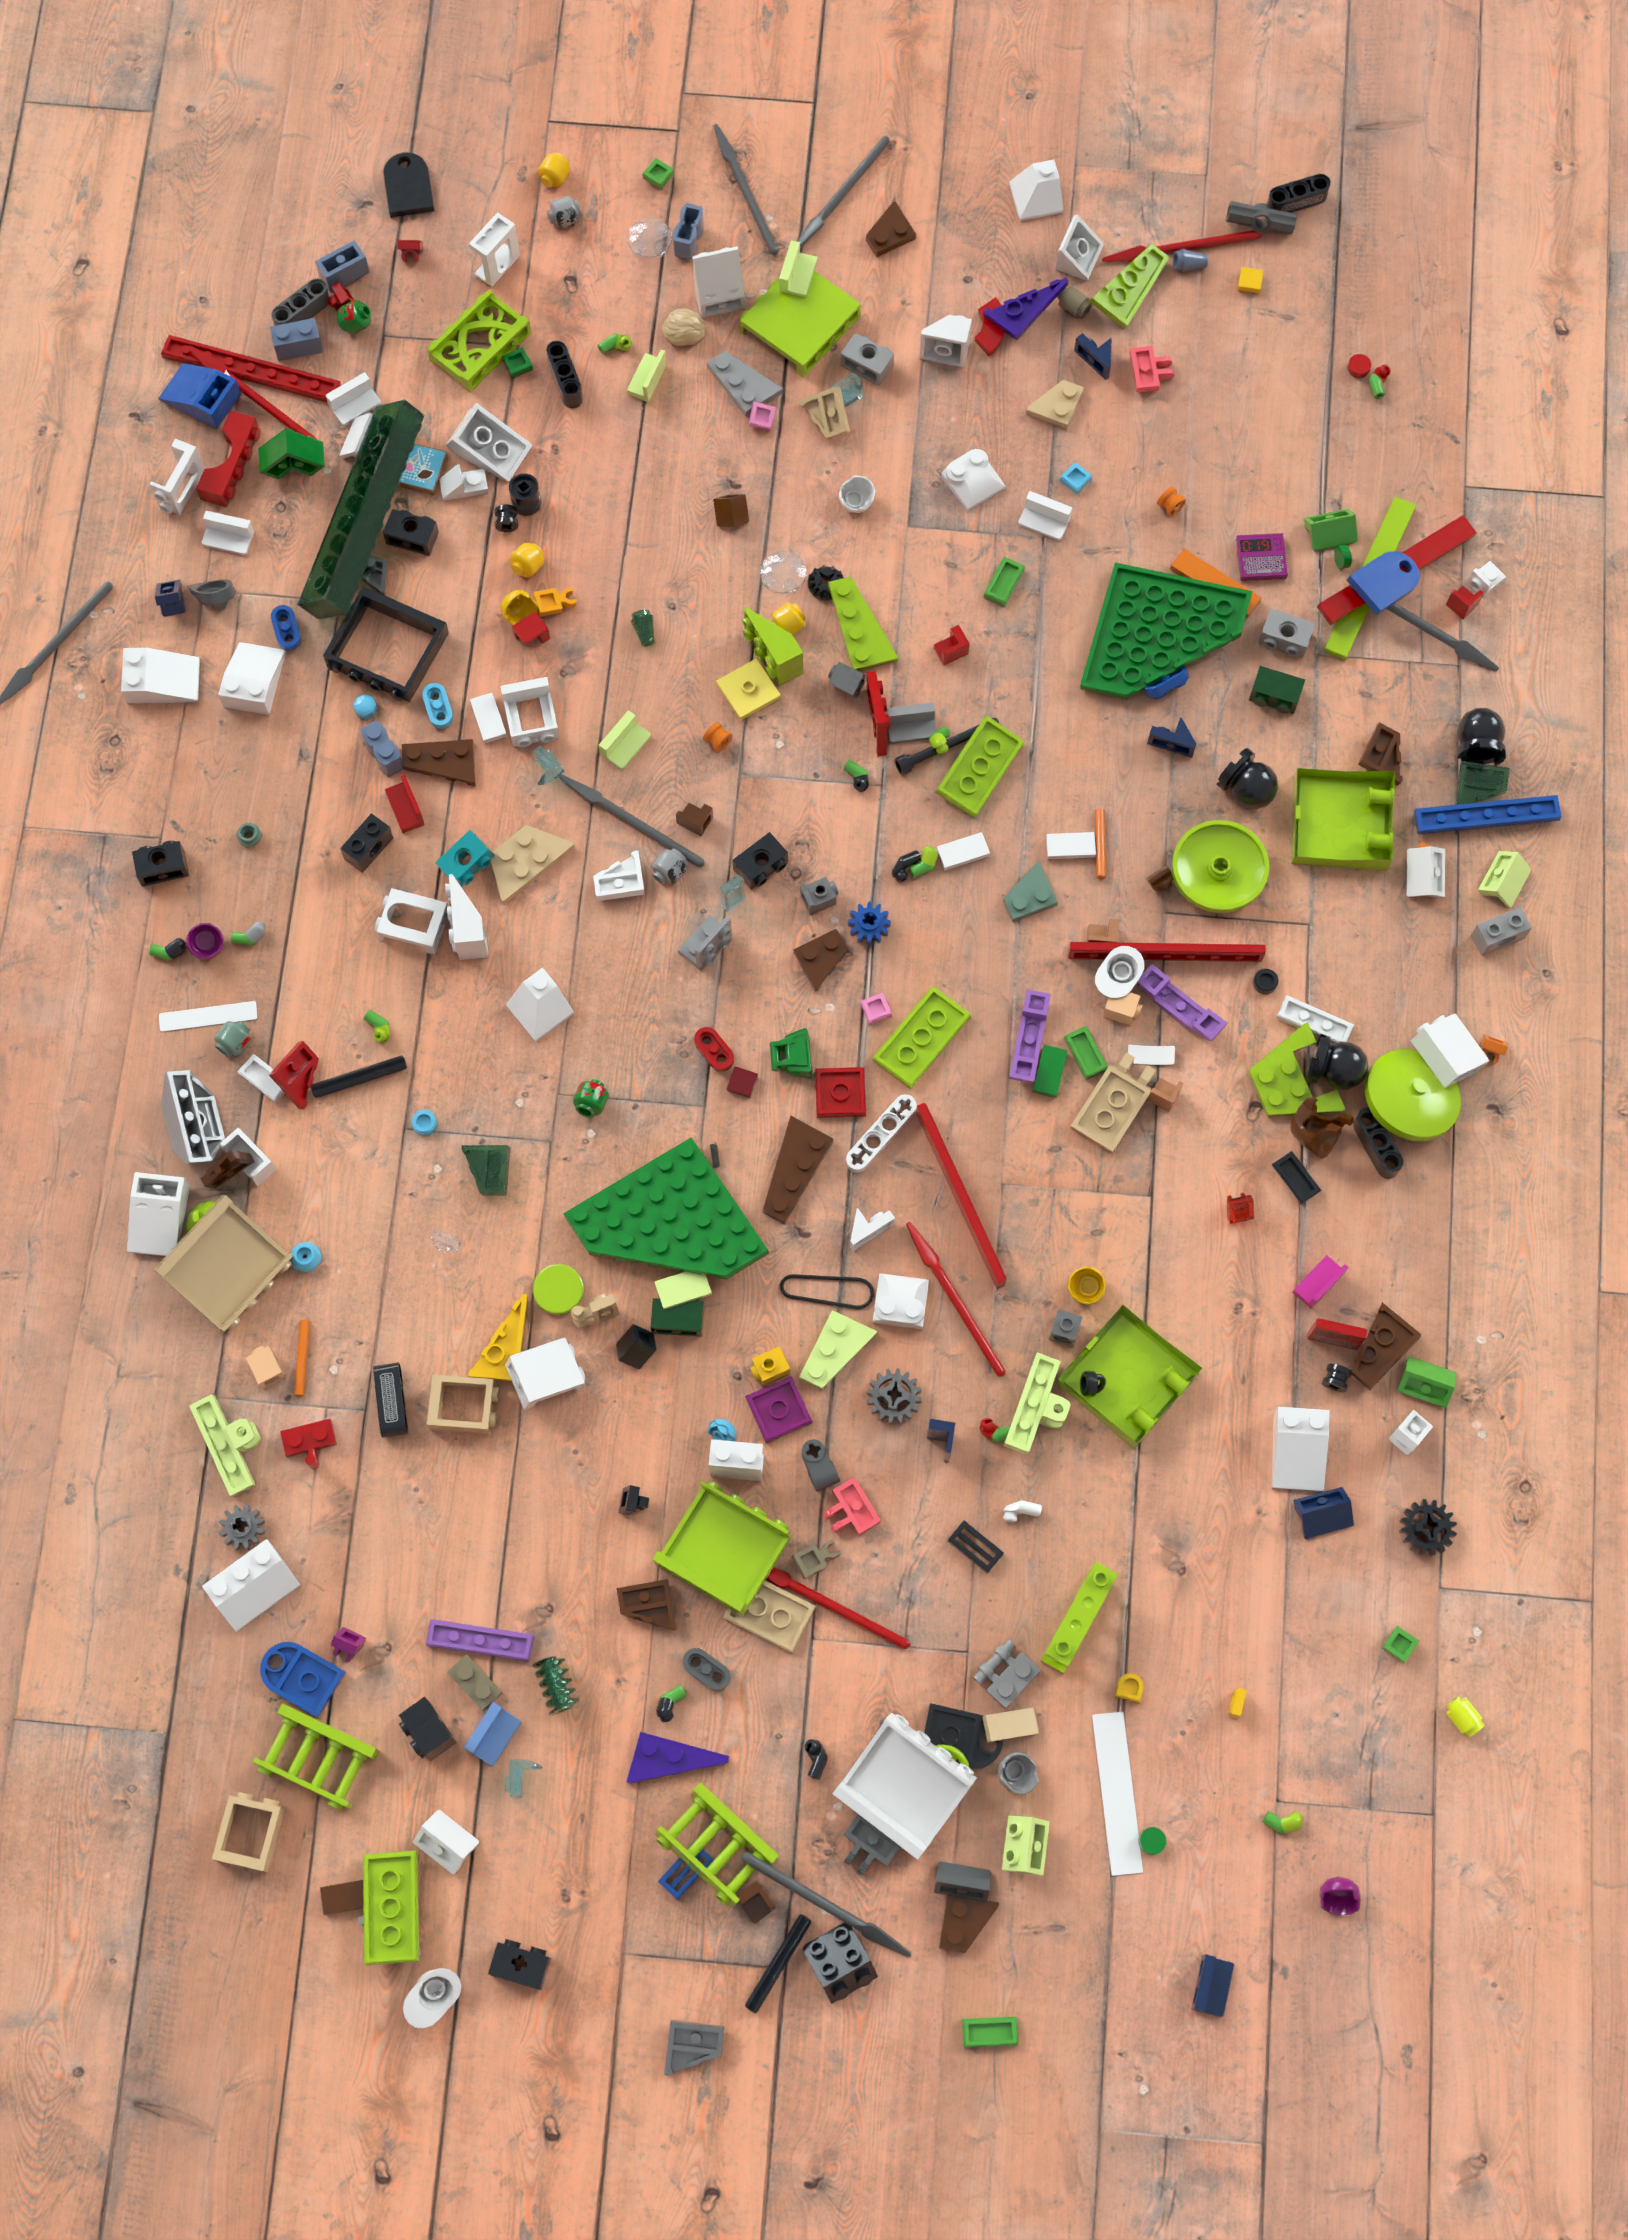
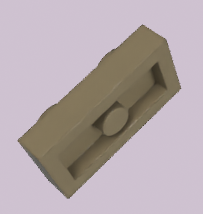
[447,1654,502,1711]

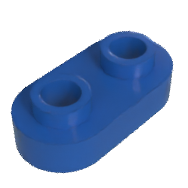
[271,605,301,651]
[1145,667,1189,699]

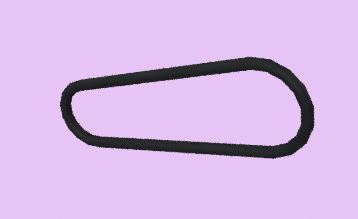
[780,1274,874,1309]

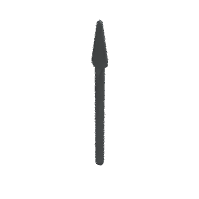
[713,124,779,255]
[797,136,890,248]
[0,582,113,705]
[1350,585,1499,671]
[559,774,704,867]
[741,1852,911,1957]

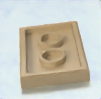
[723,1581,816,1654]

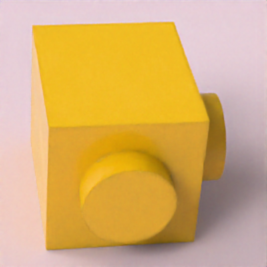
[750,1346,790,1386]

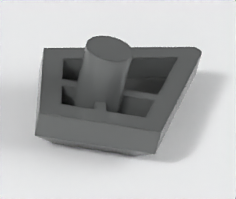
[357,554,388,595]

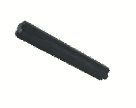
[311,1055,407,1098]
[745,1914,811,2013]

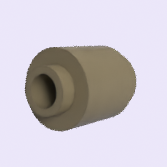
[1057,286,1092,319]

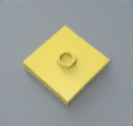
[716,659,781,721]

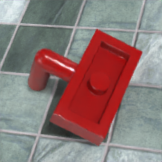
[280,1419,337,1470]

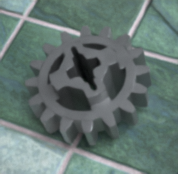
[867,1368,922,1425]

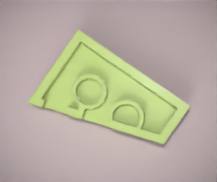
[799,1310,878,1390]

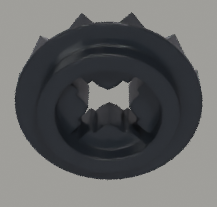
[808,564,844,600]

